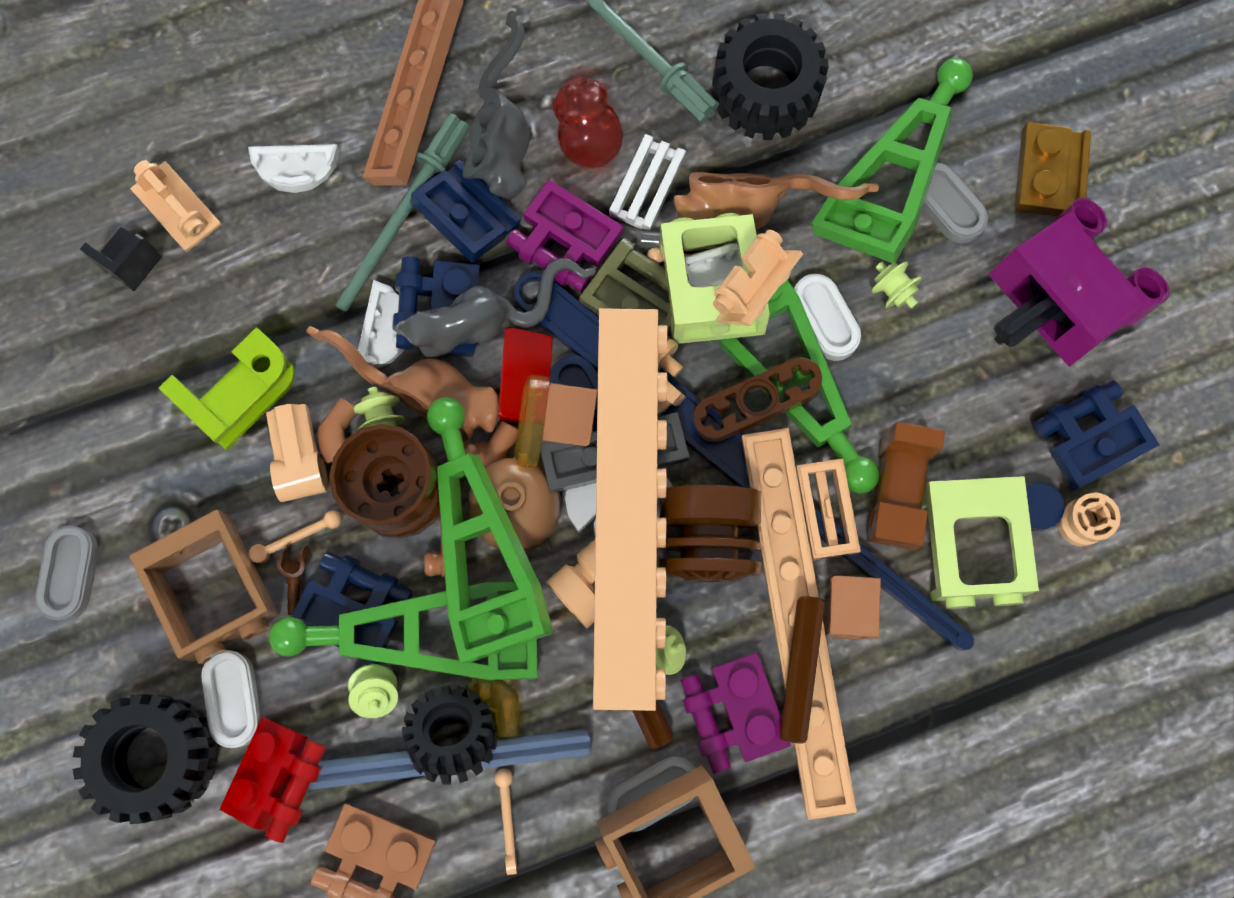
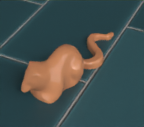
[674,172,879,230]
[306,326,499,442]

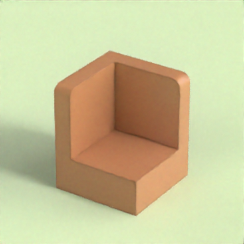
[542,383,598,446]
[823,576,881,641]

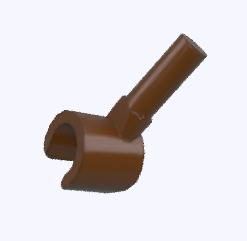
[276,545,312,615]

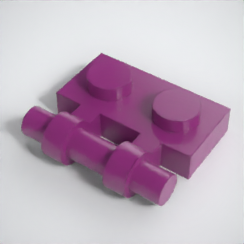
[506,180,624,292]
[680,653,791,774]

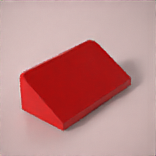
[498,327,553,426]

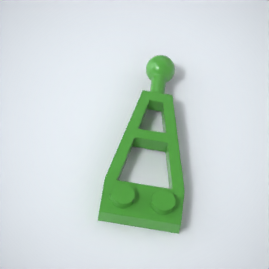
[811,58,973,264]
[716,280,880,494]
[427,397,554,663]
[269,581,538,680]

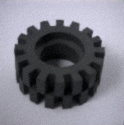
[402,686,497,785]

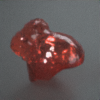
[552,76,623,168]

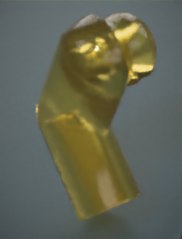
[468,678,521,738]

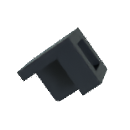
[79,226,162,291]

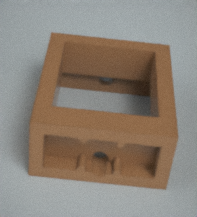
[129,509,279,664]
[595,765,756,898]

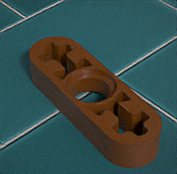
[693,358,822,442]

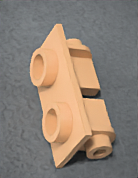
[130,160,222,253]
[713,230,803,326]

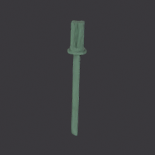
[585,0,719,123]
[336,113,470,312]

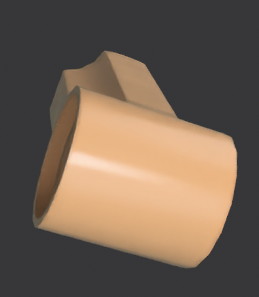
[266,404,329,502]

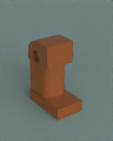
[867,422,945,550]

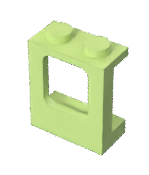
[659,213,770,344]
[922,476,1039,609]

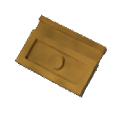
[1015,122,1091,217]

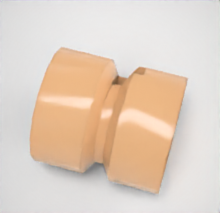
[546,538,596,629]

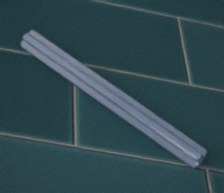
[307,729,592,790]

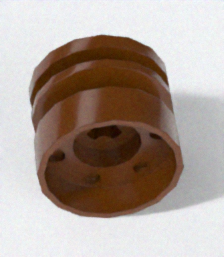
[329,424,441,539]
[658,485,761,582]

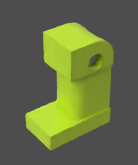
[159,327,295,451]

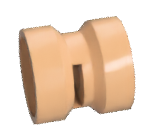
[1057,492,1121,547]

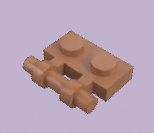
[310,802,438,898]

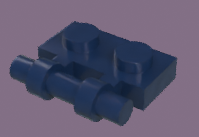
[392,256,480,357]
[1033,380,1159,491]
[291,551,413,664]

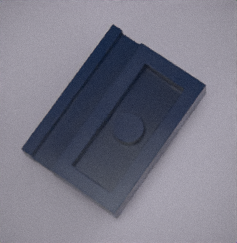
[410,160,521,263]

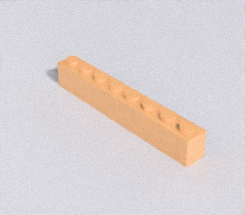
[593,308,667,711]

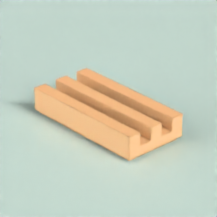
[796,459,861,560]

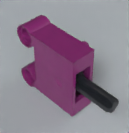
[989,198,1170,367]

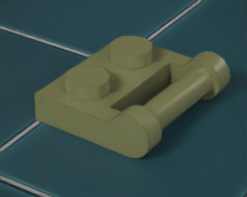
[579,238,672,335]

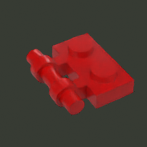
[219,717,326,843]

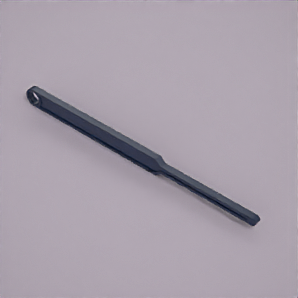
[514,272,974,651]

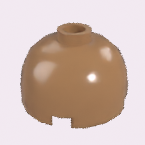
[468,458,561,552]

